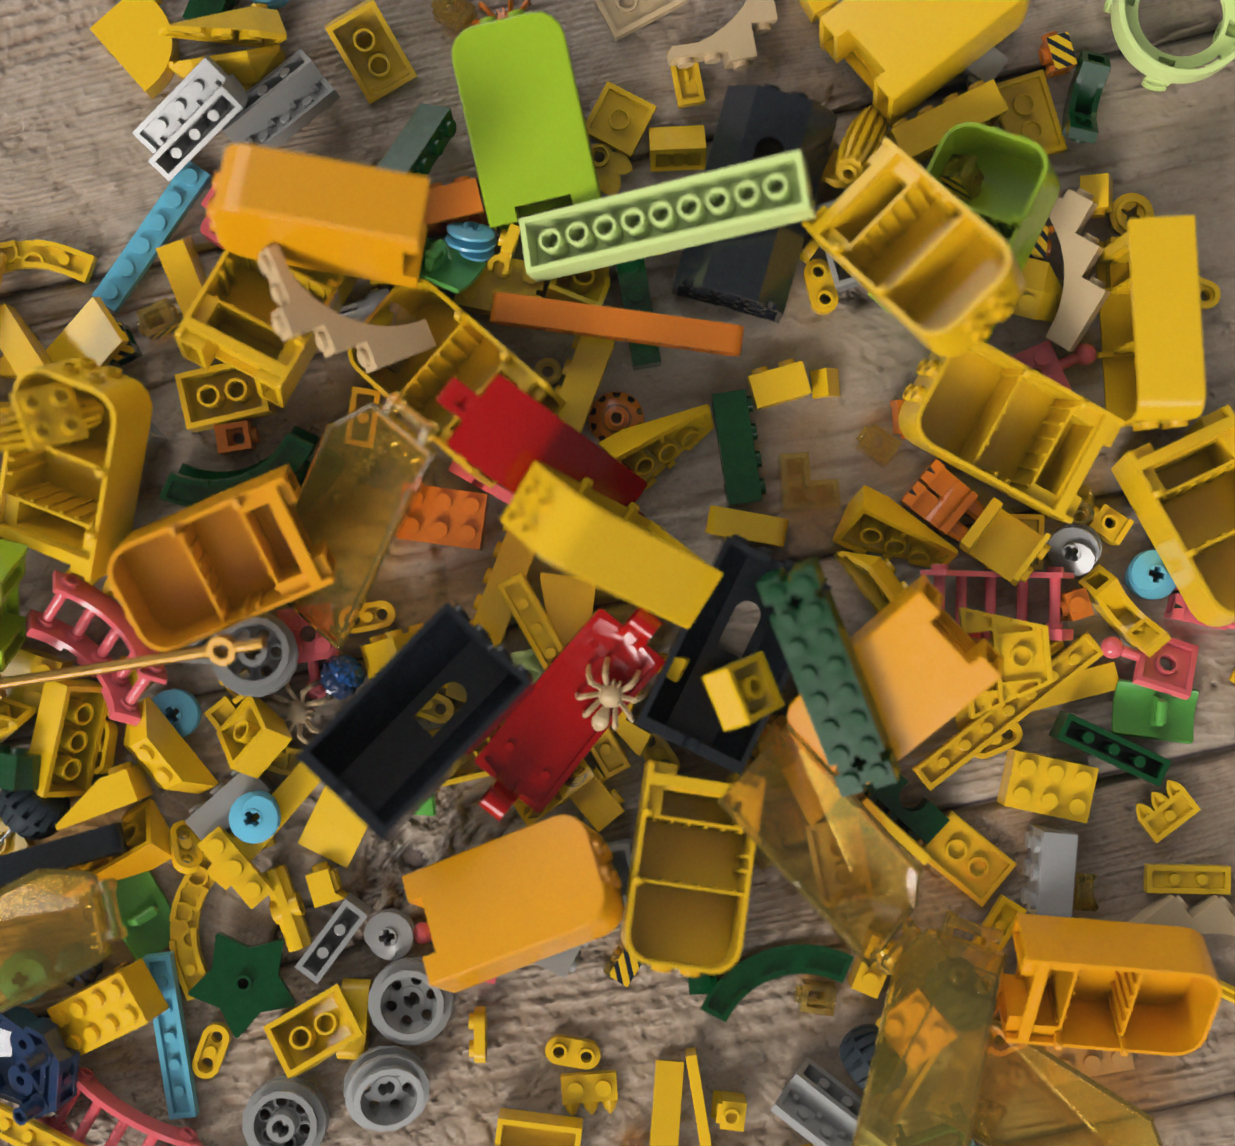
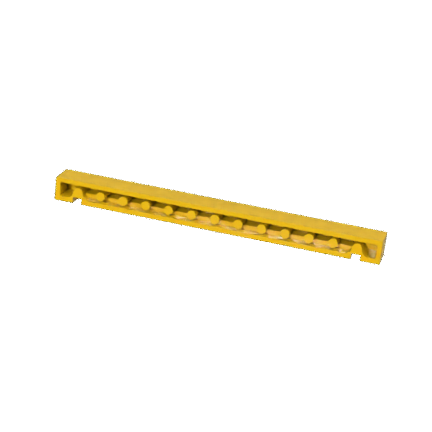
[443,335,616,703]

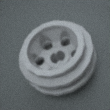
[211,612,299,697]
[368,956,454,1045]
[343,1045,430,1132]
[242,1075,329,1146]

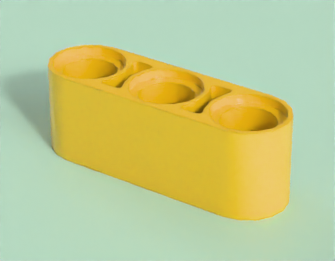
[705,505,789,547]
[336,977,373,1060]

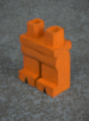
[899,458,985,542]

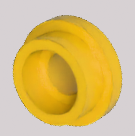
[534,358,562,386]

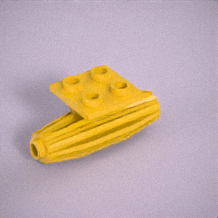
[821,105,888,189]
[0,381,105,452]

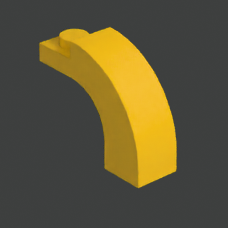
[1078,564,1171,658]

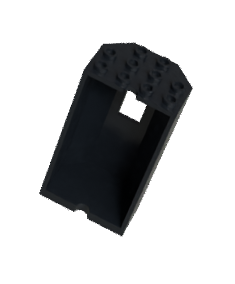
[672,84,838,323]
[636,534,832,775]
[295,602,534,842]

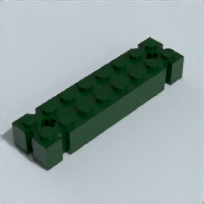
[757,557,900,798]

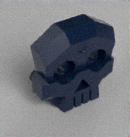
[0,1004,80,1126]

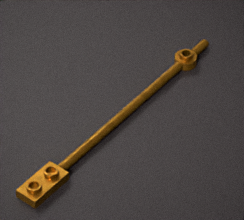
[0,633,267,699]

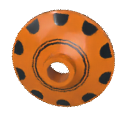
[589,391,644,441]

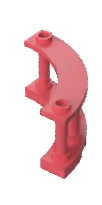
[920,564,1074,641]
[26,570,168,726]
[36,1067,203,1146]

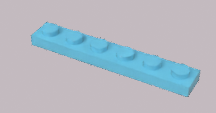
[92,161,212,313]
[143,951,200,1120]

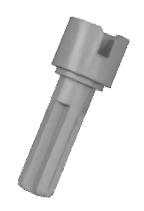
[338,284,393,319]

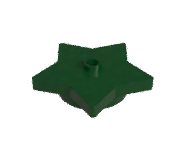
[188,931,296,1038]

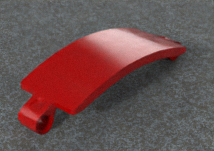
[436,374,647,517]
[475,606,665,822]

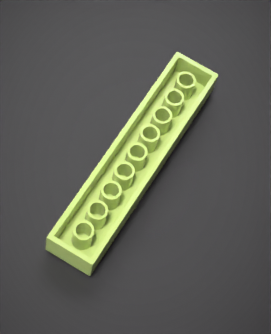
[519,150,816,282]

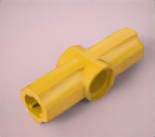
[262,864,313,952]

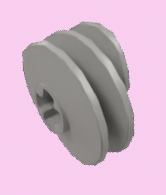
[1048,523,1102,576]
[364,908,415,960]

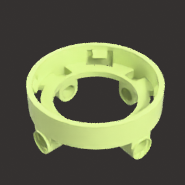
[1103,0,1235,91]

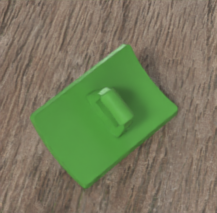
[419,238,487,293]
[1111,679,1199,744]
[97,871,172,961]

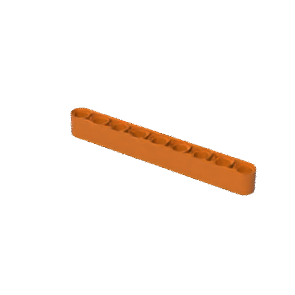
[489,292,745,357]

